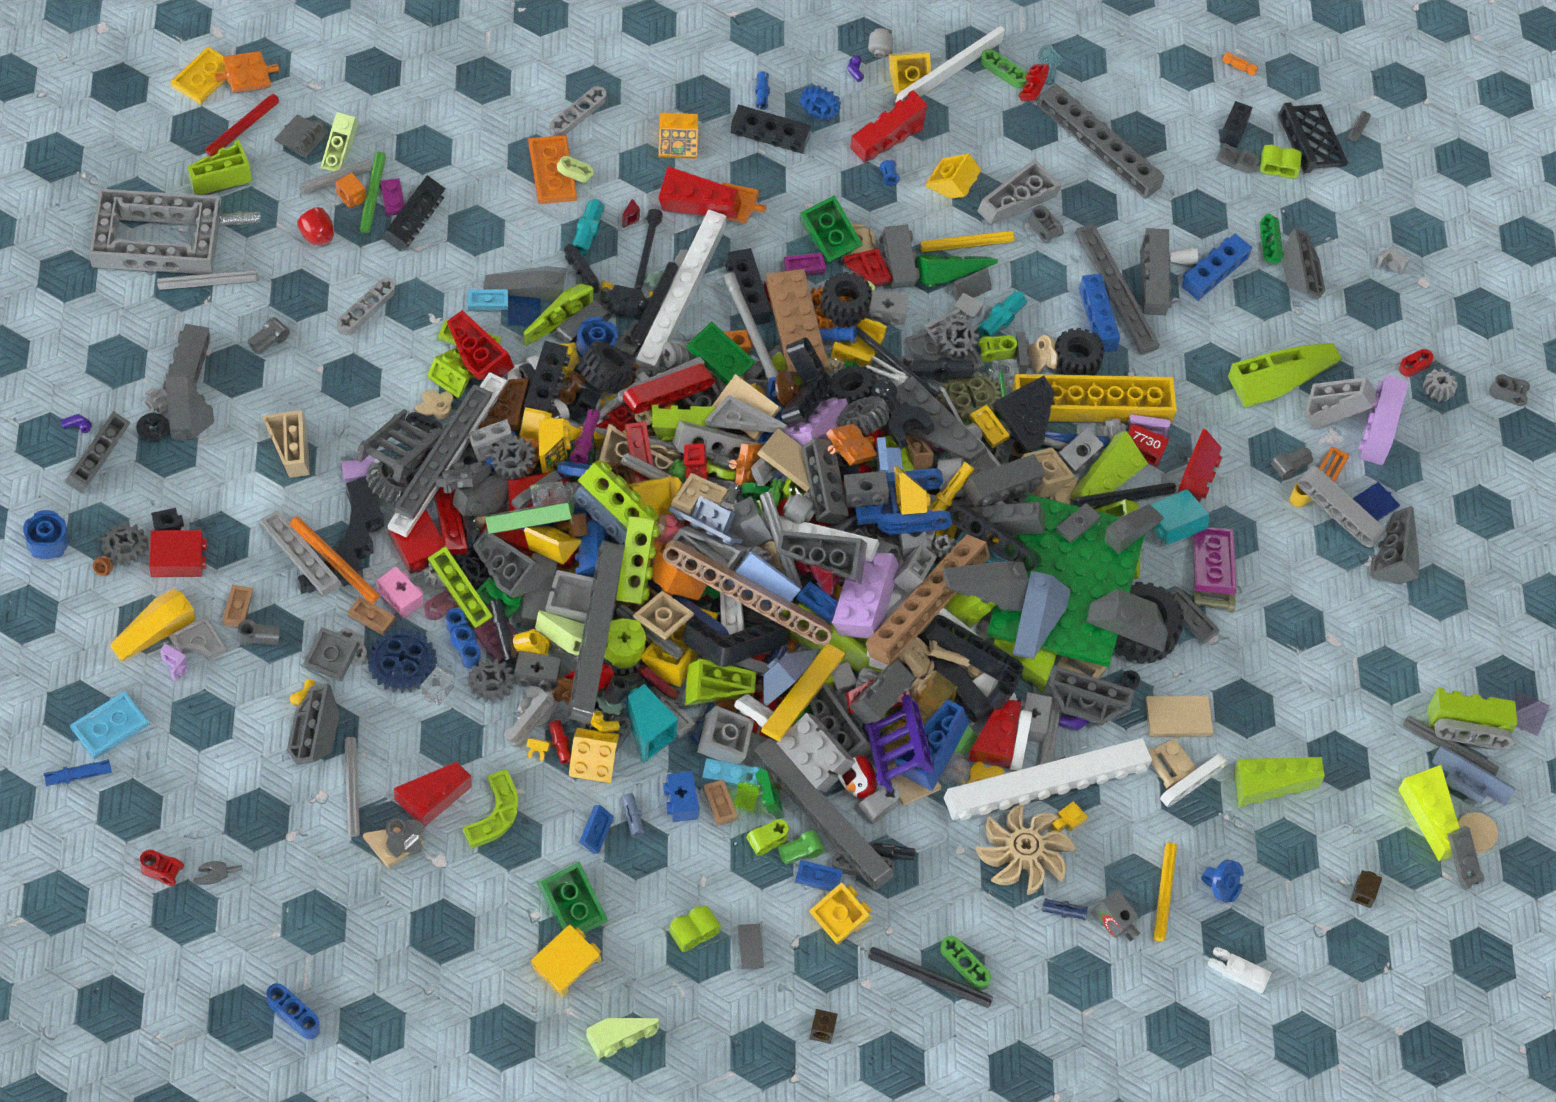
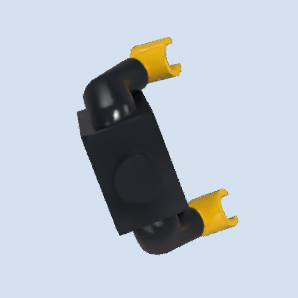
[600,280,653,320]

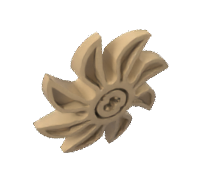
[975,805,1075,895]

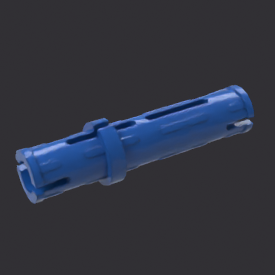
[43,759,112,787]

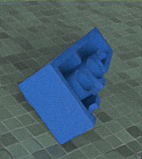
[894,699,969,791]

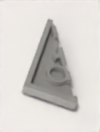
[705,395,787,433]

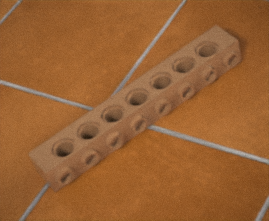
[866,534,990,666]

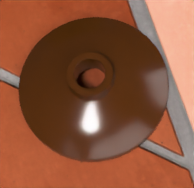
[775,369,799,408]

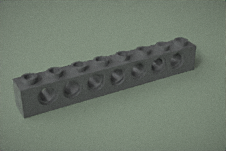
[1038,83,1164,199]

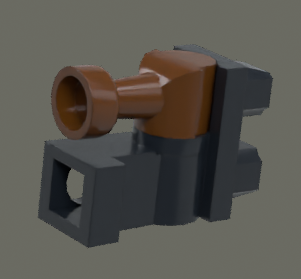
[558,364,603,417]

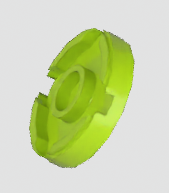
[707,459,736,480]

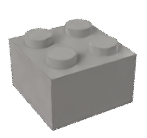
[697,706,754,765]

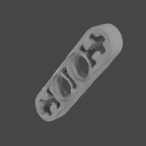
[550,86,606,136]
[337,278,395,336]
[1434,718,1514,750]

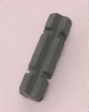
[1348,111,1371,142]

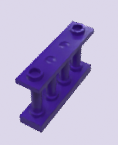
[864,694,935,792]

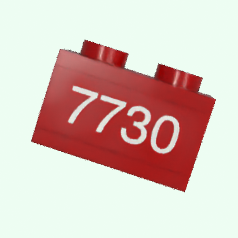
[1128,423,1169,468]

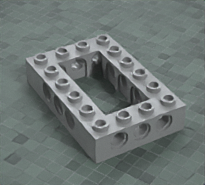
[89,189,221,274]

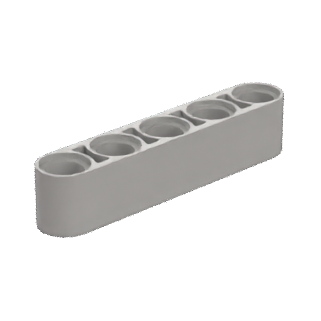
[1298,466,1384,548]

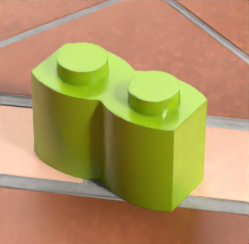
[1260,145,1302,179]
[669,905,721,952]

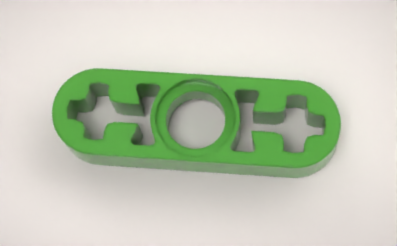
[980,49,1027,88]
[940,936,991,990]

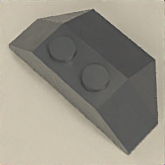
[1282,228,1326,299]
[1086,589,1168,652]
[1048,665,1135,725]
[287,684,339,765]

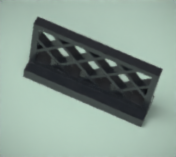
[1278,102,1348,173]

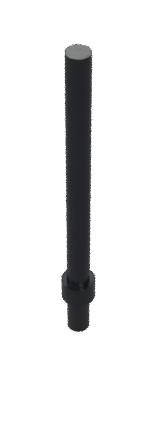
[847,323,939,398]

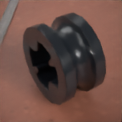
[1120,670,1140,690]

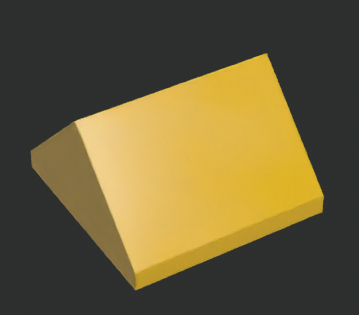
[524,525,581,565]

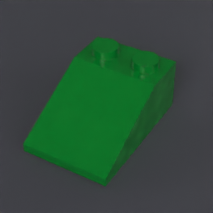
[799,195,863,263]
[536,861,608,933]

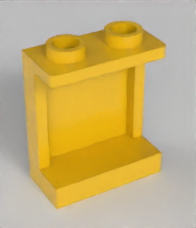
[831,318,887,367]
[627,476,683,517]
[530,924,602,998]

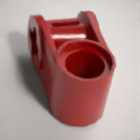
[140,849,185,886]

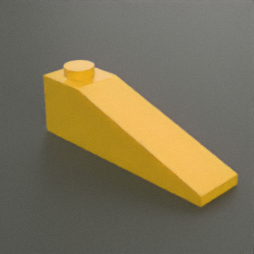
[519,407,604,452]

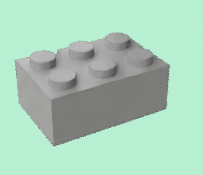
[545,570,618,624]
[777,713,855,792]

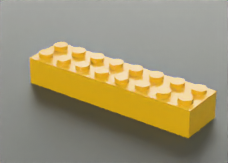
[1012,374,1177,423]

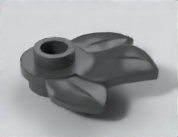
[386,818,425,858]

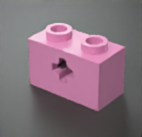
[376,567,423,619]

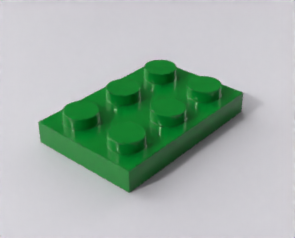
[685,321,755,386]

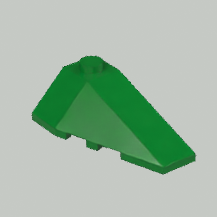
[914,254,998,287]

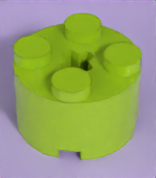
[604,618,646,668]

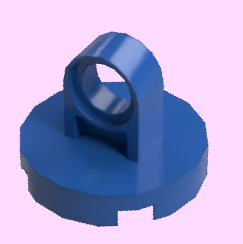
[1201,859,1244,903]

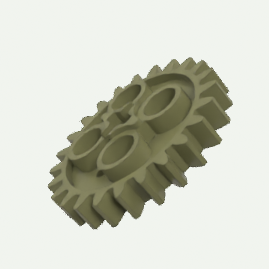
[938,371,1002,424]

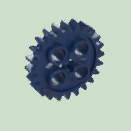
[367,628,437,694]

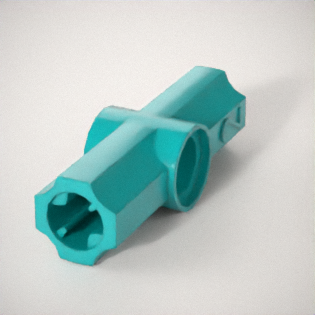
[572,199,605,256]
[977,291,1027,338]

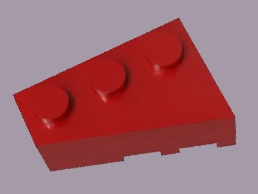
[968,699,1021,769]
[394,762,472,827]

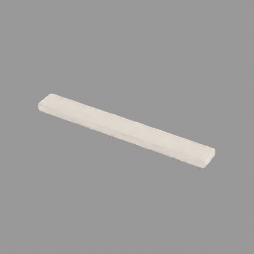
[895,26,1005,103]

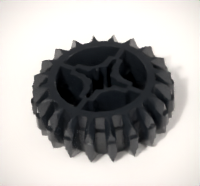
[456,548,493,591]

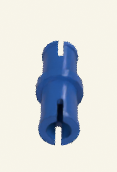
[755,71,770,110]

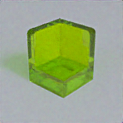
[734,781,761,813]

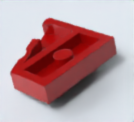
[842,248,892,287]

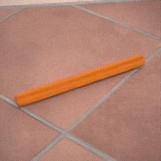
[290,516,380,604]

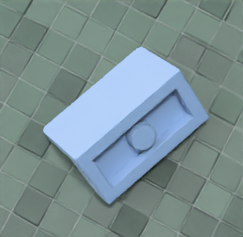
[876,438,903,473]

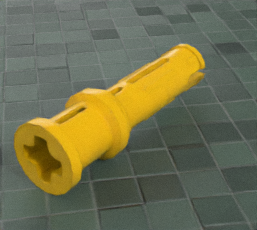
[927,462,975,520]

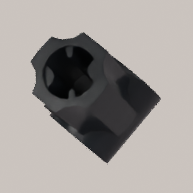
[603,672,644,704]

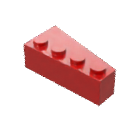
[658,166,741,219]

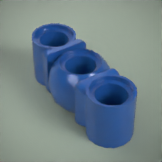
[446,608,481,669]

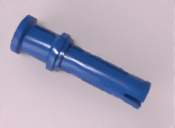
[819,326,857,343]

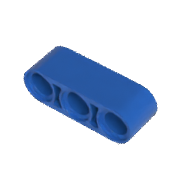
[266,983,320,1039]

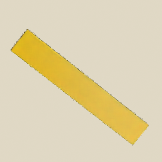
[761,644,845,742]

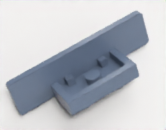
[573,485,642,547]
[669,496,743,545]
[1432,745,1515,805]

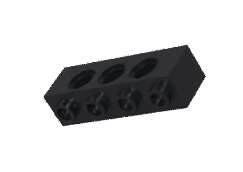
[731,104,811,154]
[381,175,446,251]
[725,248,771,325]
[523,341,571,416]

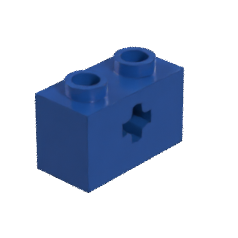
[663,771,699,822]

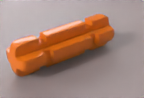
[1222,52,1258,76]

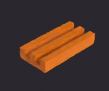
[1319,446,1350,483]

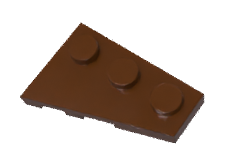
[478,378,531,430]

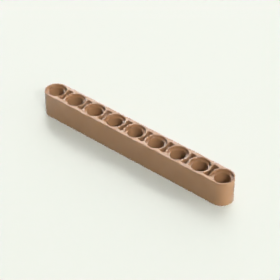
[663,540,832,645]

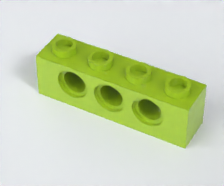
[578,459,659,539]
[616,516,660,605]
[428,546,493,629]

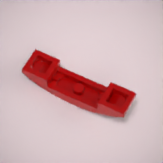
[684,444,708,527]

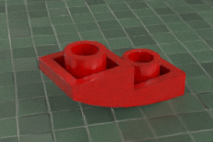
[1018,64,1049,101]
[596,404,635,432]

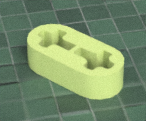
[557,156,594,183]

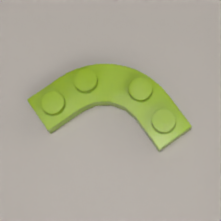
[463,769,518,849]

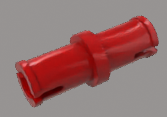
[548,720,571,764]

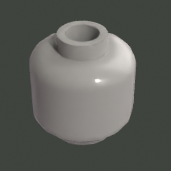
[868,28,893,58]
[783,494,815,524]

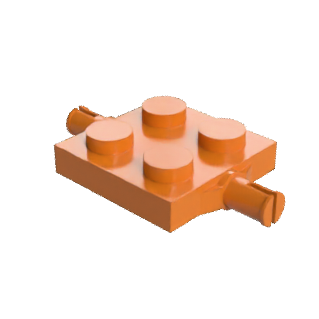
[214,51,279,93]
[722,182,767,224]
[826,424,878,466]
[729,443,765,486]

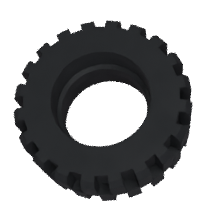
[1114,582,1184,664]

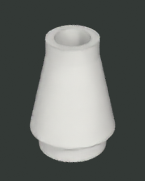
[1170,247,1198,266]

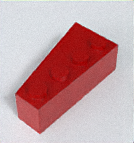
[850,90,927,163]

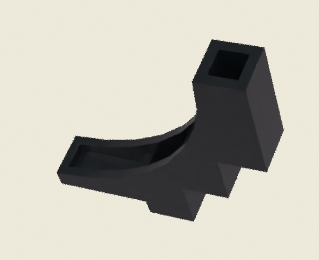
[297,477,384,594]

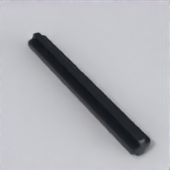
[630,262,679,346]

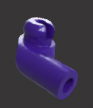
[847,55,864,82]
[61,414,92,433]
[1059,715,1089,731]

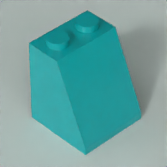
[627,684,678,763]

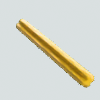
[920,231,1015,252]
[1153,842,1177,942]

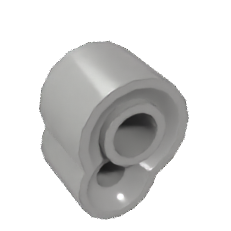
[938,458,967,497]

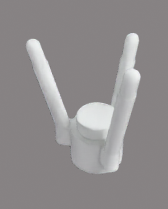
[866,356,909,387]

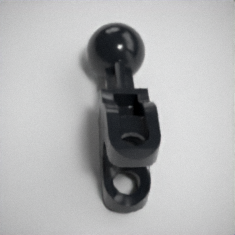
[871,379,935,449]

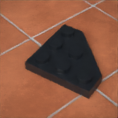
[993,375,1055,454]

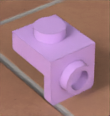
[160,644,188,681]

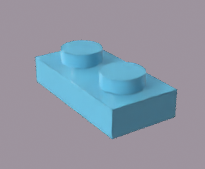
[468,289,508,310]

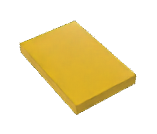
[170,46,226,105]

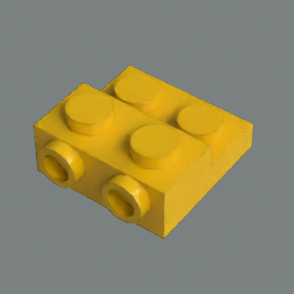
[809,882,873,945]

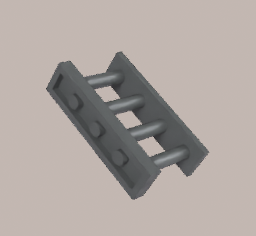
[357,409,444,483]

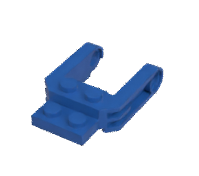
[854,468,952,535]

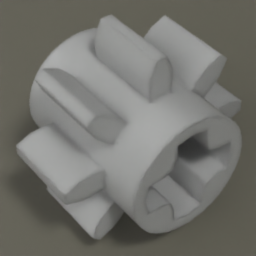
[144,388,168,413]
[1101,418,1126,441]
[931,534,956,561]
[423,563,445,588]

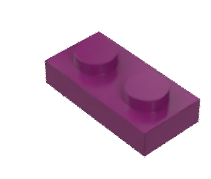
[380,178,405,216]
[783,253,826,275]

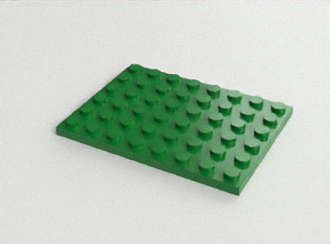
[987,494,1145,667]

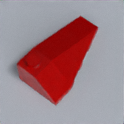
[447,310,515,380]

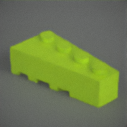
[1070,431,1148,508]
[1233,757,1325,808]

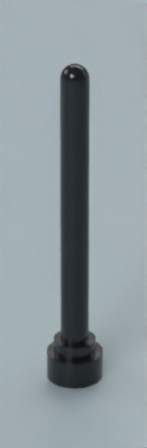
[634,209,663,290]

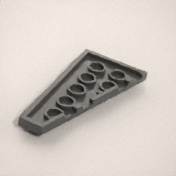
[887,376,987,464]

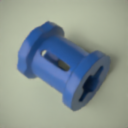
[879,160,900,186]

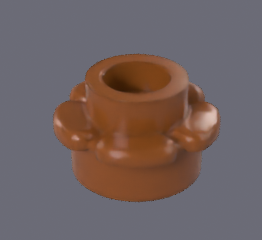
[93,556,113,576]

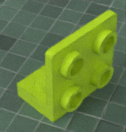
[427,348,475,398]

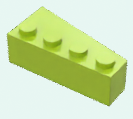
[1428,687,1518,733]

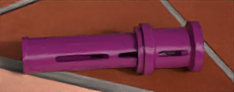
[570,409,601,464]

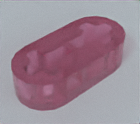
[424,589,459,620]

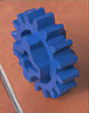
[799,85,841,120]

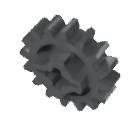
[935,314,979,358]
[491,435,537,480]
[101,522,148,566]
[468,658,514,703]

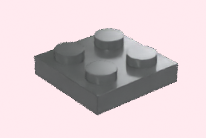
[303,627,360,682]

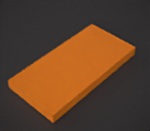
[528,135,577,204]

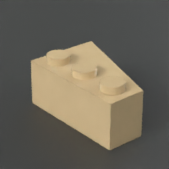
[262,410,310,478]

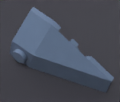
[1013,571,1071,659]
[764,648,821,706]

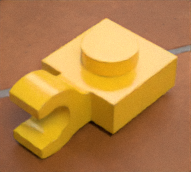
[1050,801,1088,832]

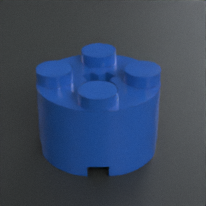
[576,317,618,358]
[23,510,69,559]

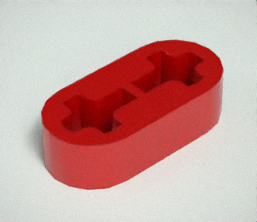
[1399,349,1434,377]

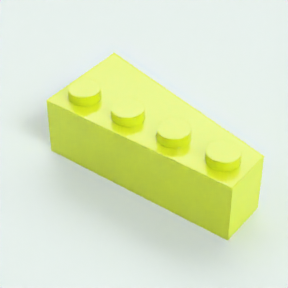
[1398,765,1459,861]

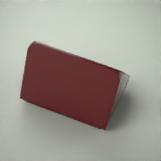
[622,199,640,228]

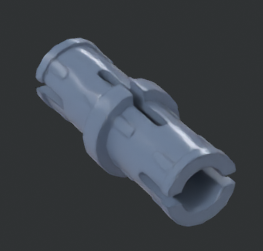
[621,793,645,838]

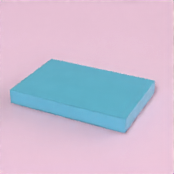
[70,691,149,759]

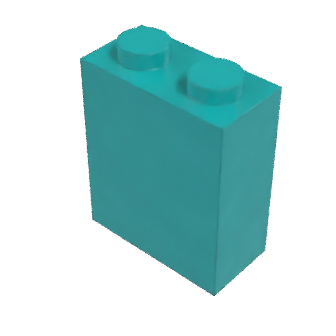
[1150,489,1209,546]

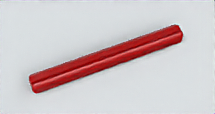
[205,94,279,157]

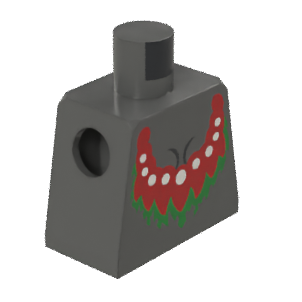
[1091,888,1140,942]

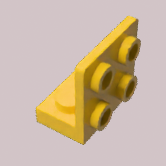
[569,728,619,783]

